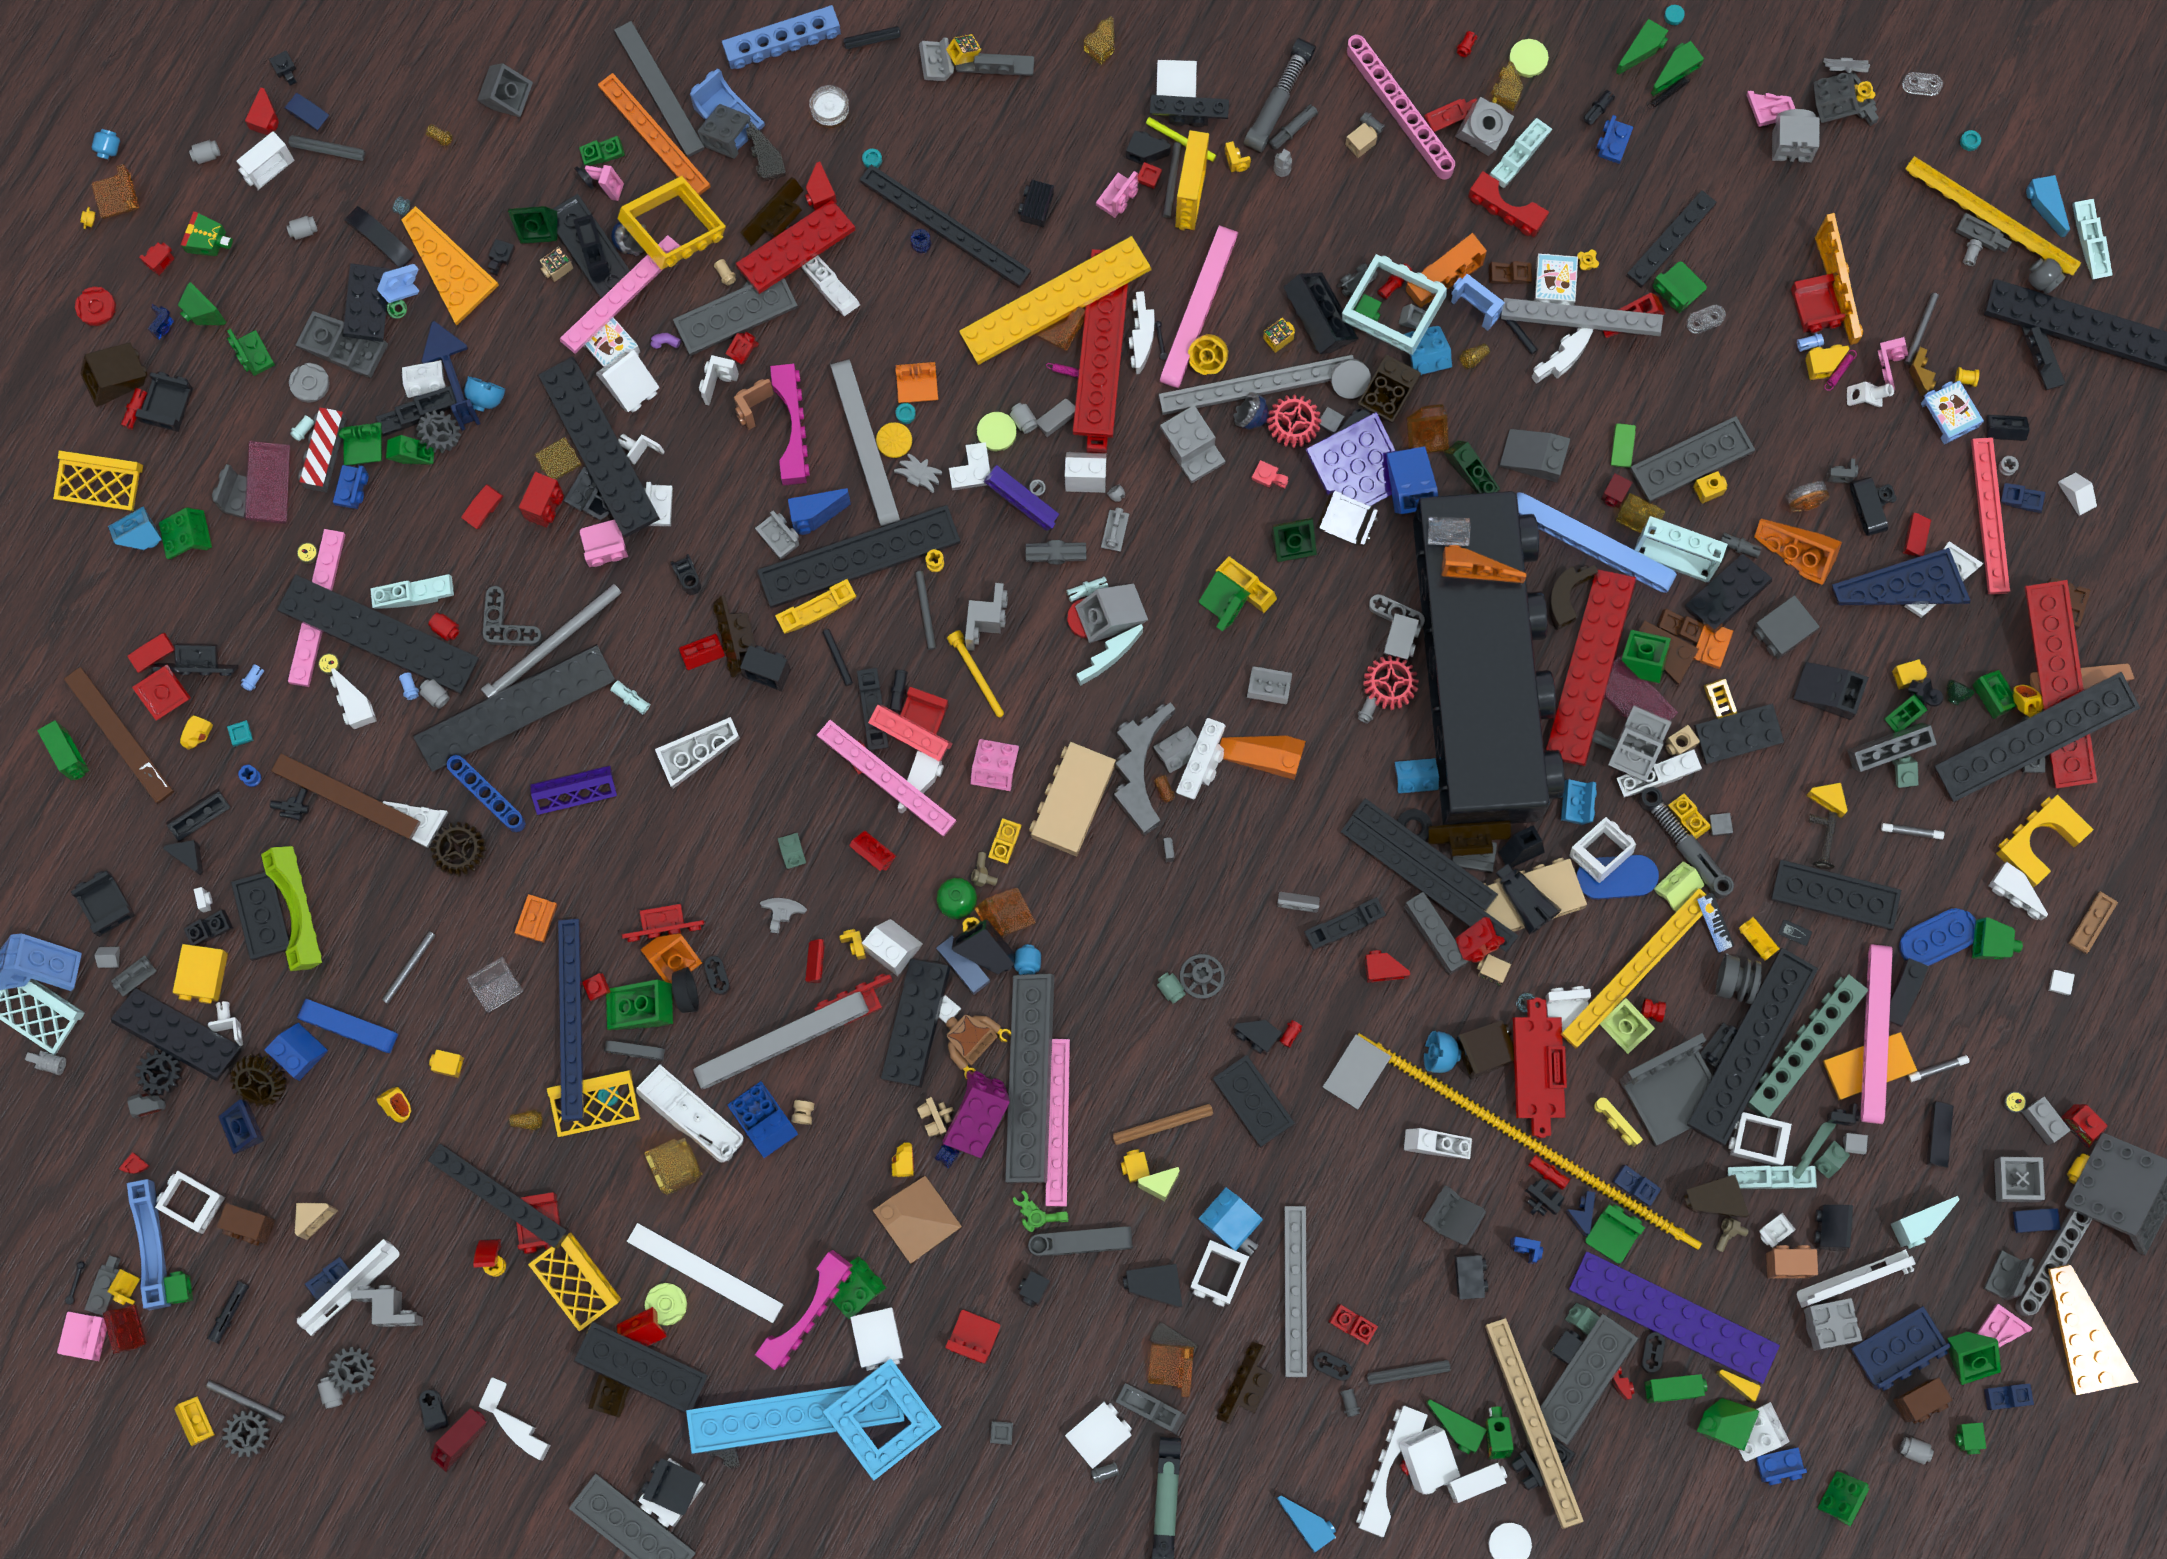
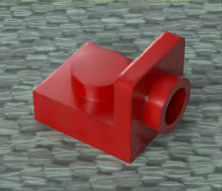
[725,332,759,365]

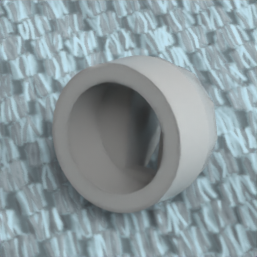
[1029,480,1045,496]
[1107,484,1125,502]

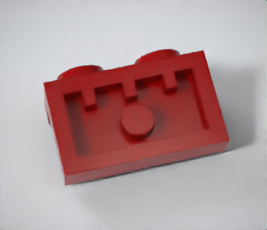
[849,831,896,871]

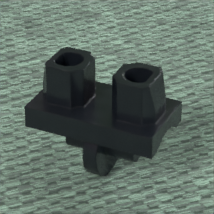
[1908,677,1943,713]
[1525,1178,1564,1216]
[1510,1450,1545,1490]

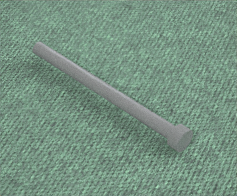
[480,584,622,698]

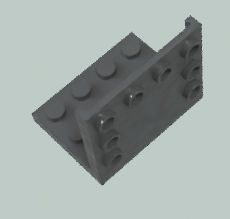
[1619,1033,1712,1147]
[2065,1132,2167,1256]

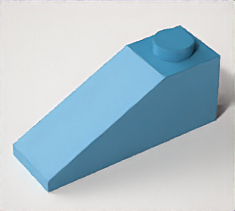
[2026,175,2070,238]
[1276,1496,1336,1552]

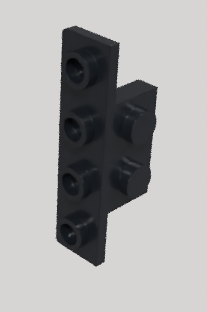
[1150,95,1229,127]
[2021,326,2065,391]
[152,644,238,676]

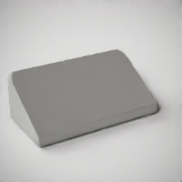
[1036,398,1075,437]
[1277,892,1320,913]

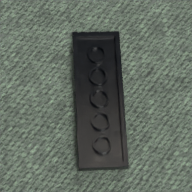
[553,194,630,299]
[1771,860,1902,931]
[881,959,951,1088]
[111,988,241,1081]
[573,1322,708,1414]

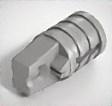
[1274,149,1292,177]
[25,1051,66,1075]

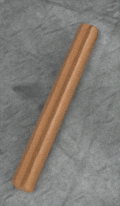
[1113,1104,1213,1145]

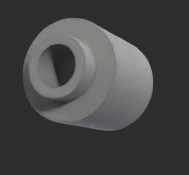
[189,140,221,164]
[287,216,318,240]
[1010,403,1038,434]
[420,679,450,709]
[317,1376,343,1409]
[1900,1437,1934,1465]

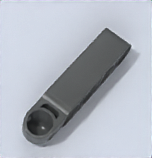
[1028,1227,1133,1256]

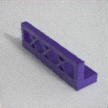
[983,465,1059,531]
[531,766,617,815]

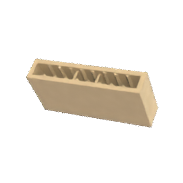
[1029,742,1116,857]
[1474,858,1587,932]

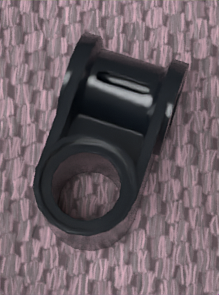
[670,554,701,595]
[419,1390,449,1433]

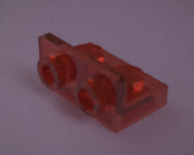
[103,1304,146,1354]

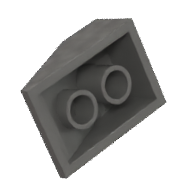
[1499,429,1570,483]

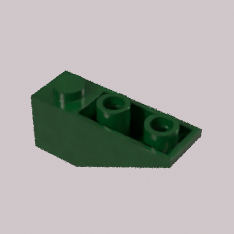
[1444,440,1500,493]

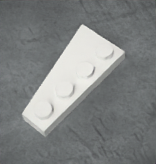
[1904,542,1983,618]

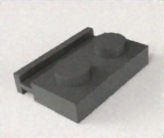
[1453,842,1497,873]

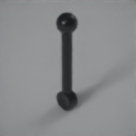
[1154,321,1168,361]
[65,1261,85,1305]

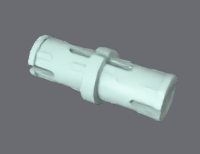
[1066,576,1108,602]
[610,680,651,715]

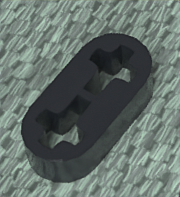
[704,956,730,995]
[1641,1332,1665,1373]
[1313,1352,1352,1381]

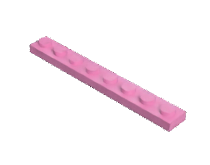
[560,235,680,354]
[288,529,345,687]
[817,720,956,837]
[1046,1039,1070,1207]

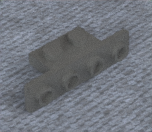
[956,53,1034,76]

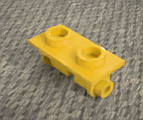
[1739,917,1780,961]

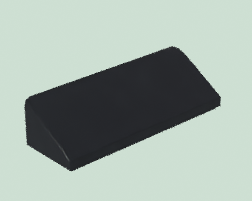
[166,788,231,842]
[1926,1101,1954,1168]

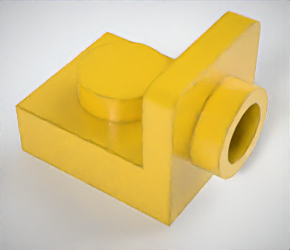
[1224,141,1251,172]
[839,929,866,960]

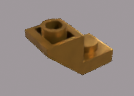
[1909,347,1936,397]

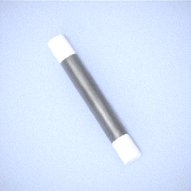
[1881,823,1944,840]
[1908,1055,1969,1082]

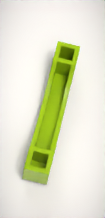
[261,846,322,971]

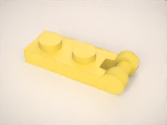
[1594,1098,1643,1147]

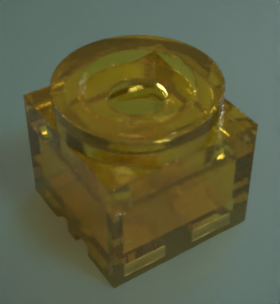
[644,1137,702,1195]

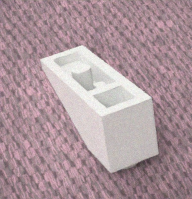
[898,751,944,813]

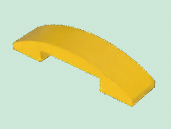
[775,579,856,634]

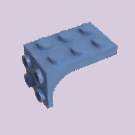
[690,69,765,150]

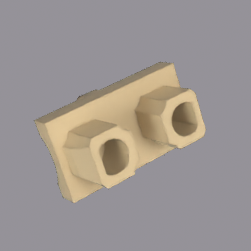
[917,1097,954,1137]

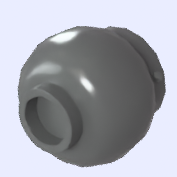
[2028,258,2066,294]

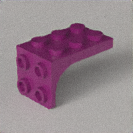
[943,1071,1010,1158]

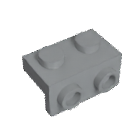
[919,38,954,81]
[755,511,799,560]
[1247,667,1292,704]
[1153,726,1198,773]

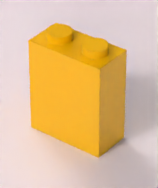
[173,944,228,1004]

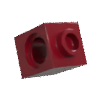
[1601,473,1633,508]

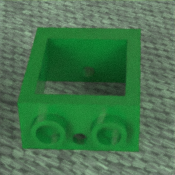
[37,720,90,781]
[1644,1374,1707,1403]

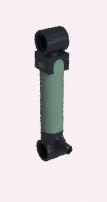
[1152,1436,1181,1559]

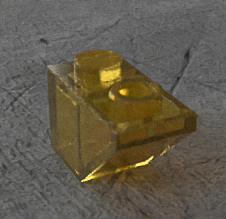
[1084,16,1114,65]
[1491,61,1524,111]

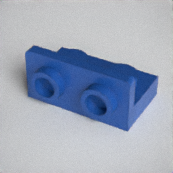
[1596,115,1633,164]
[333,465,369,509]
[1510,1237,1543,1264]
[1756,1448,1807,1485]

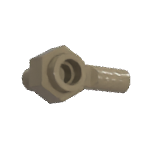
[971,852,997,887]
[1716,1217,1748,1252]

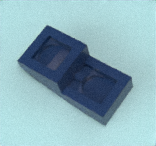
[284,93,329,131]
[2001,483,2046,513]
[1612,1165,1661,1206]
[2013,1208,2061,1233]
[305,1257,350,1301]
[1984,1383,2034,1410]

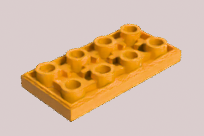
[1823,1032,1917,1100]

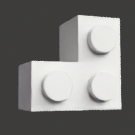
[949,442,990,490]

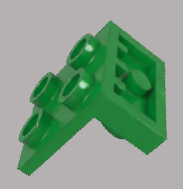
[227,329,275,376]
[159,508,212,559]
[1199,571,1251,631]

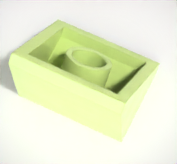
[1600,998,1655,1054]
[1137,1167,1179,1202]

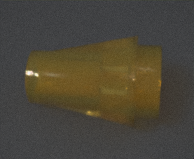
[1460,343,1490,369]
[510,1110,542,1131]

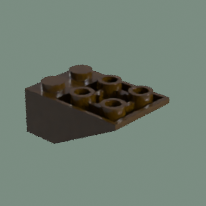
[1357,354,1421,423]

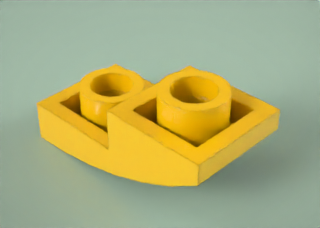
[1668,794,1711,839]
[988,818,1022,864]

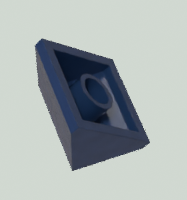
[218,1100,264,1154]

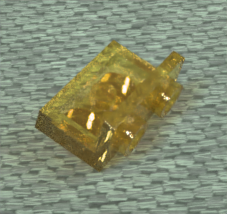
[1616,493,1666,535]

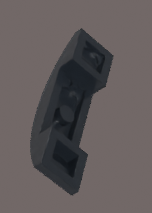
[344,206,414,268]
[857,668,889,751]
[1304,897,1386,950]

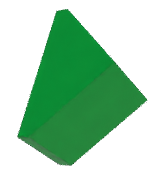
[1885,694,1927,732]

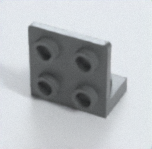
[1814,72,1860,123]
[698,104,751,159]
[212,464,259,519]
[1983,1251,2034,1300]

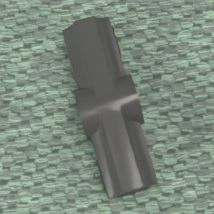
[1026,540,1086,565]

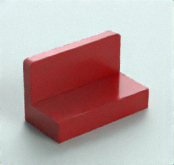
[617,1307,666,1347]

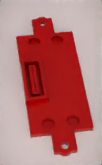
[1513,998,1567,1138]

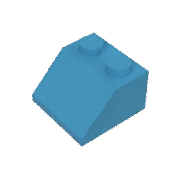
[1198,1187,1263,1251]

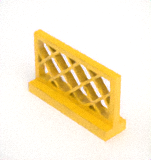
[53,451,143,511]
[547,1070,640,1137]
[528,1232,621,1332]

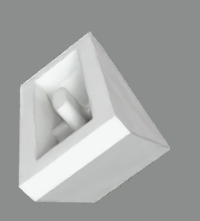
[2058,473,2097,516]

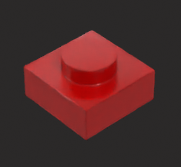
[1138,162,1162,189]
[582,973,610,1001]

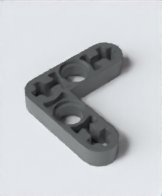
[483,586,543,646]

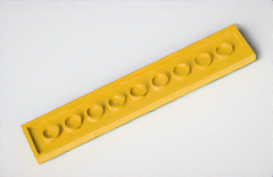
[959,236,1151,365]

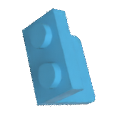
[1403,326,1452,375]

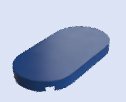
[1576,855,1659,900]
[1899,908,1976,966]

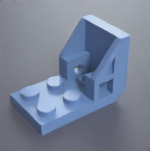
[0,933,82,991]

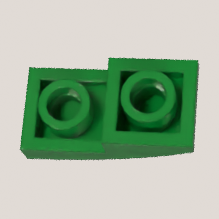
[579,136,625,166]

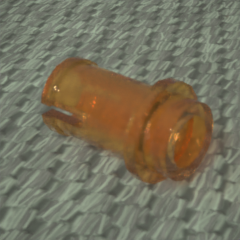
[1154,775,1175,803]

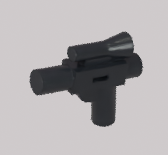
[270,788,309,821]

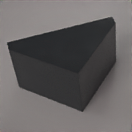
[163,840,203,875]

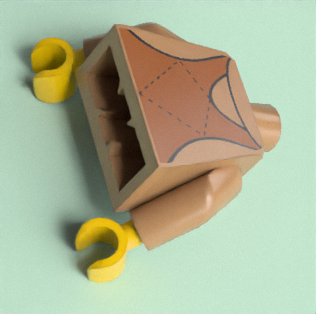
[946,1015,1011,1079]

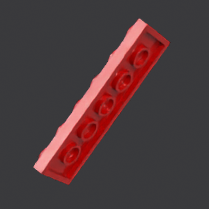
[736,200,855,294]

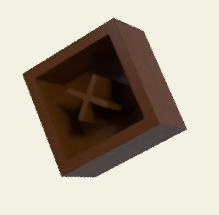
[217,1203,275,1246]
[1893,1377,1952,1424]

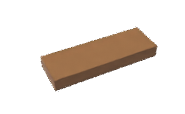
[2068,891,2118,954]

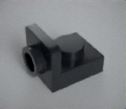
[1827,1102,1860,1126]

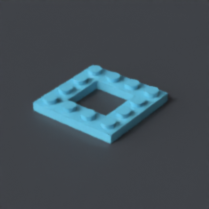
[822,1359,941,1481]

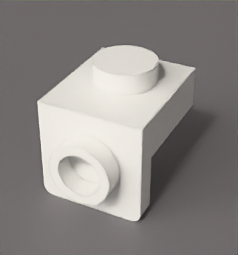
[1759,1213,1796,1248]

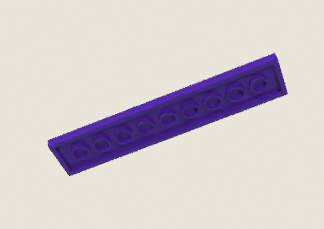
[1568,1251,1780,1384]

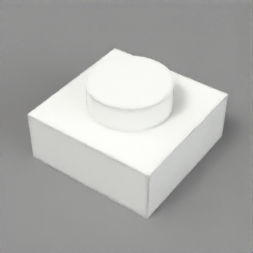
[194,887,213,913]
[939,995,961,1023]

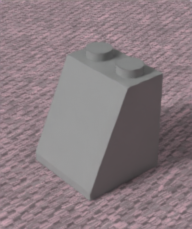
[1075,584,1148,643]

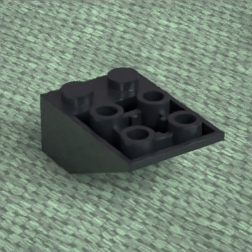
[1793,662,1869,720]

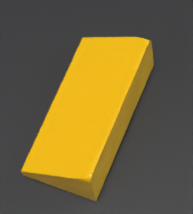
[175,1396,215,1446]

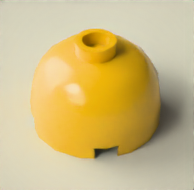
[1188,334,1228,375]

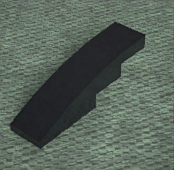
[376,386,457,437]

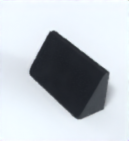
[1986,415,2030,441]

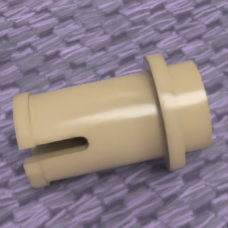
[714,259,736,286]

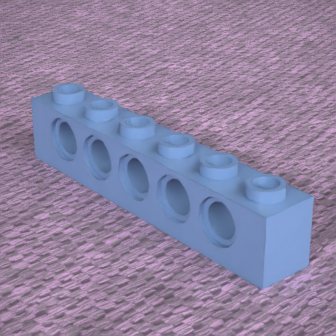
[722,5,841,69]

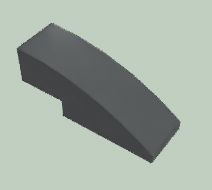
[1116,1383,1186,1434]

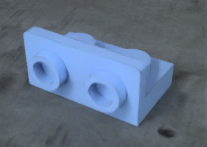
[377,264,419,303]

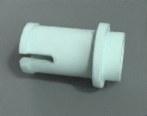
[290,415,314,441]

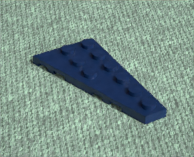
[1832,548,1971,605]

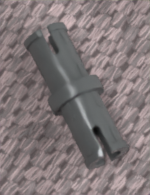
[1721,532,1762,559]

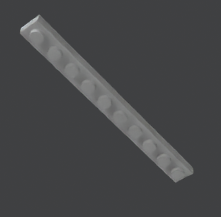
[1159,355,1354,415]

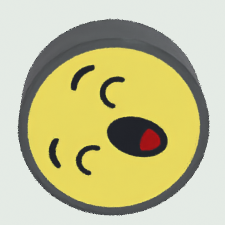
[2004,1092,2026,1113]

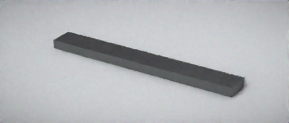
[614,21,705,158]

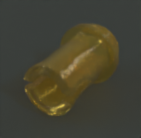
[426,124,452,146]

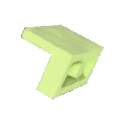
[1654,862,1704,911]

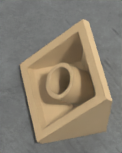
[295,1203,338,1240]

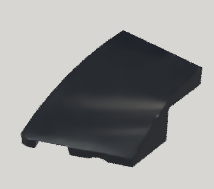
[563,467,611,520]

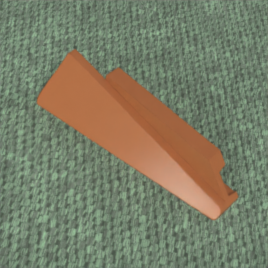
[2030,664,2134,693]

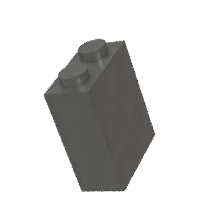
[1753,595,1820,659]

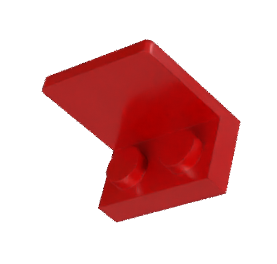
[945,1310,1001,1365]

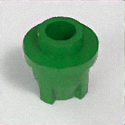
[387,300,407,318]

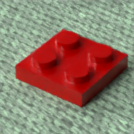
[132,665,191,721]

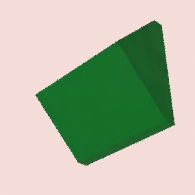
[1972,670,2017,719]

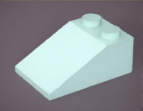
[1891,1196,1959,1249]

